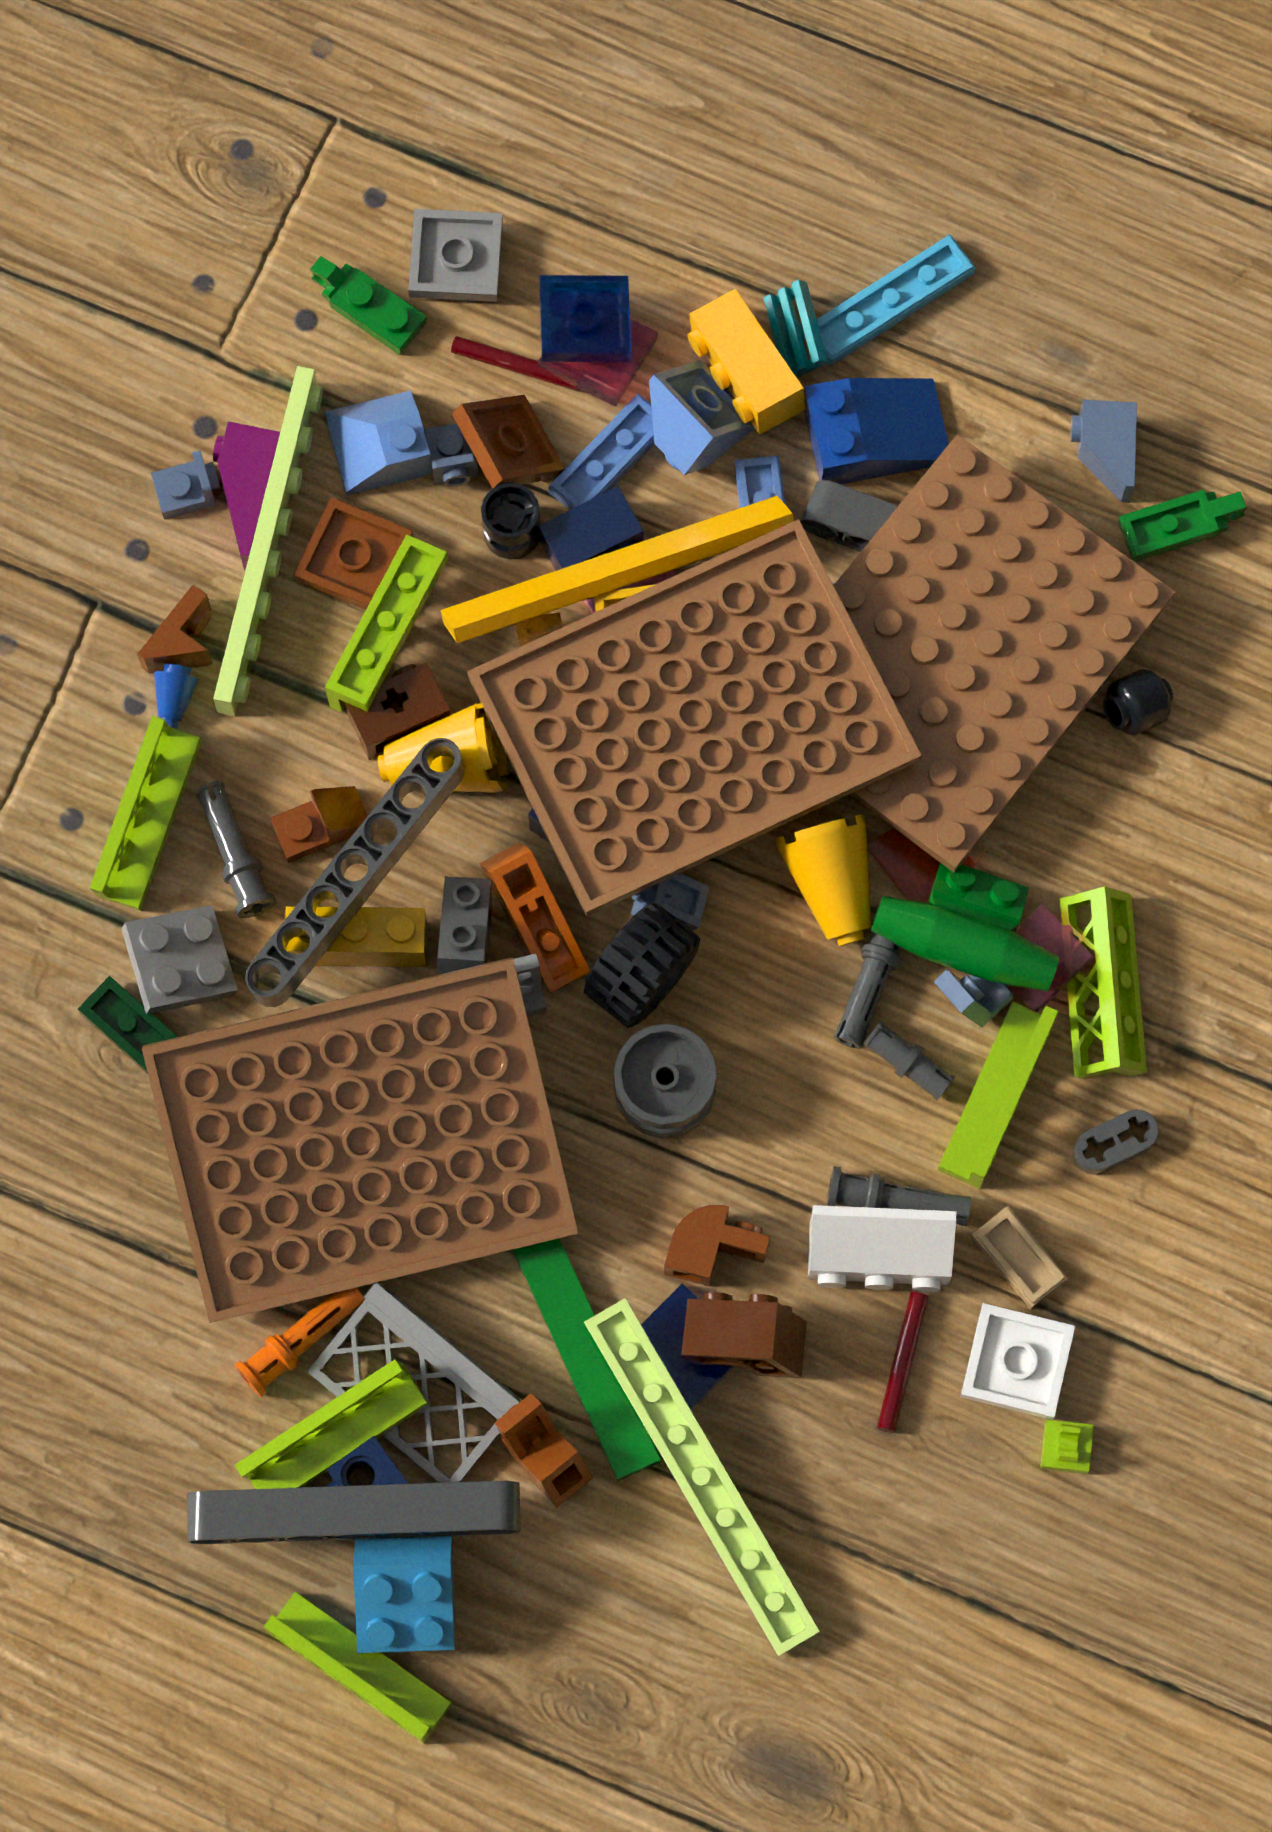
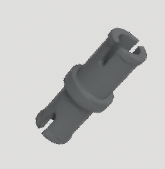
[863,1021,955,1101]

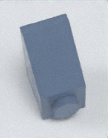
[1070,400,1137,503]

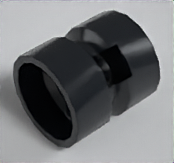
[481,482,540,560]

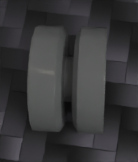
[614,1024,717,1139]

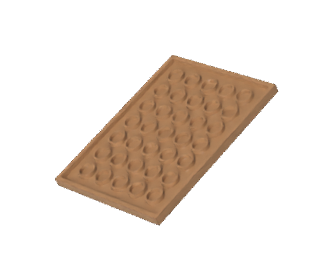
[833,434,1175,873]
[467,519,922,917]
[142,957,578,1323]

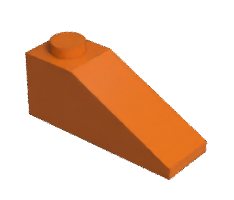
[479,842,590,993]

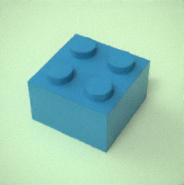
[353,1536,456,1653]

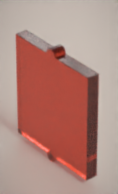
[867,827,976,903]

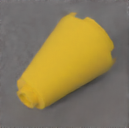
[378,703,508,793]
[775,815,871,946]

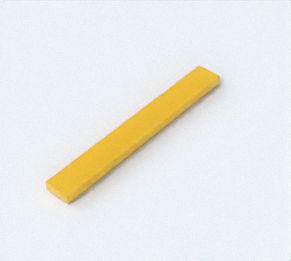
[440,496,794,643]

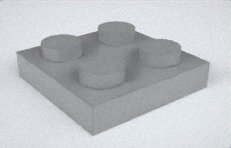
[408,209,503,302]
[121,905,238,1014]

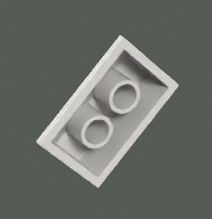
[808,1205,956,1292]

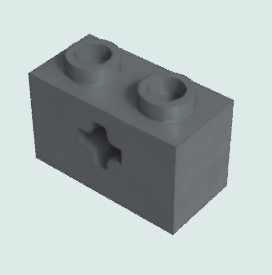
[437,876,492,975]

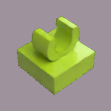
[1040,1419,1094,1475]

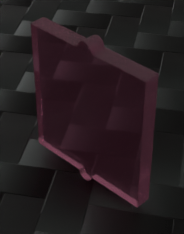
[1006,904,1094,1012]

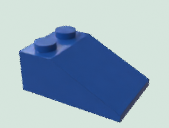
[804,378,949,485]

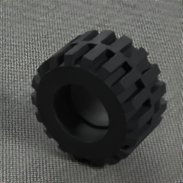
[583,903,700,1028]

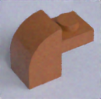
[664,1205,770,1287]
[494,1393,594,1508]

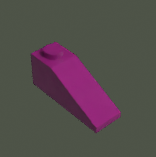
[213,421,280,570]

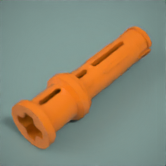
[234,1288,365,1398]

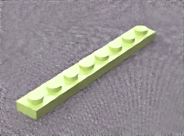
[213,366,323,717]
[584,1298,820,1656]

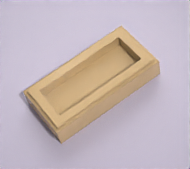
[971,1206,1068,1310]

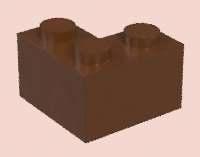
[681,1292,807,1378]

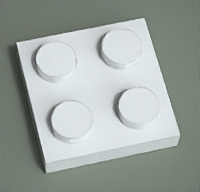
[960,1303,1075,1420]

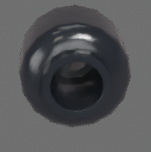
[1103,669,1173,736]

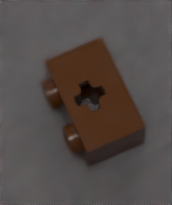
[345,663,450,760]

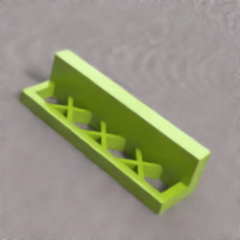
[325,534,448,713]
[89,716,203,911]
[1060,886,1147,1079]
[938,1001,1058,1189]
[235,1359,429,1489]
[264,1592,452,1744]

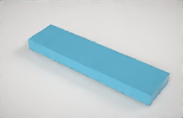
[817,234,976,366]

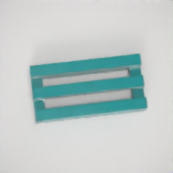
[763,279,828,378]

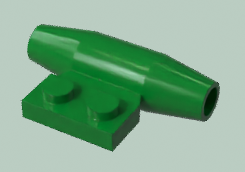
[871,863,1059,991]

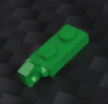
[310,256,427,355]
[1118,489,1247,562]

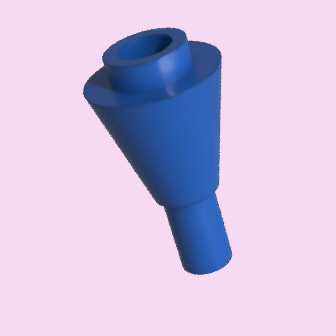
[154,664,199,729]

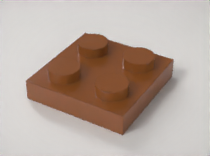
[452,394,565,488]
[293,497,414,610]

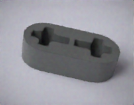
[1073,1109,1159,1175]

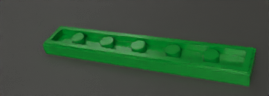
[512,1238,661,1482]

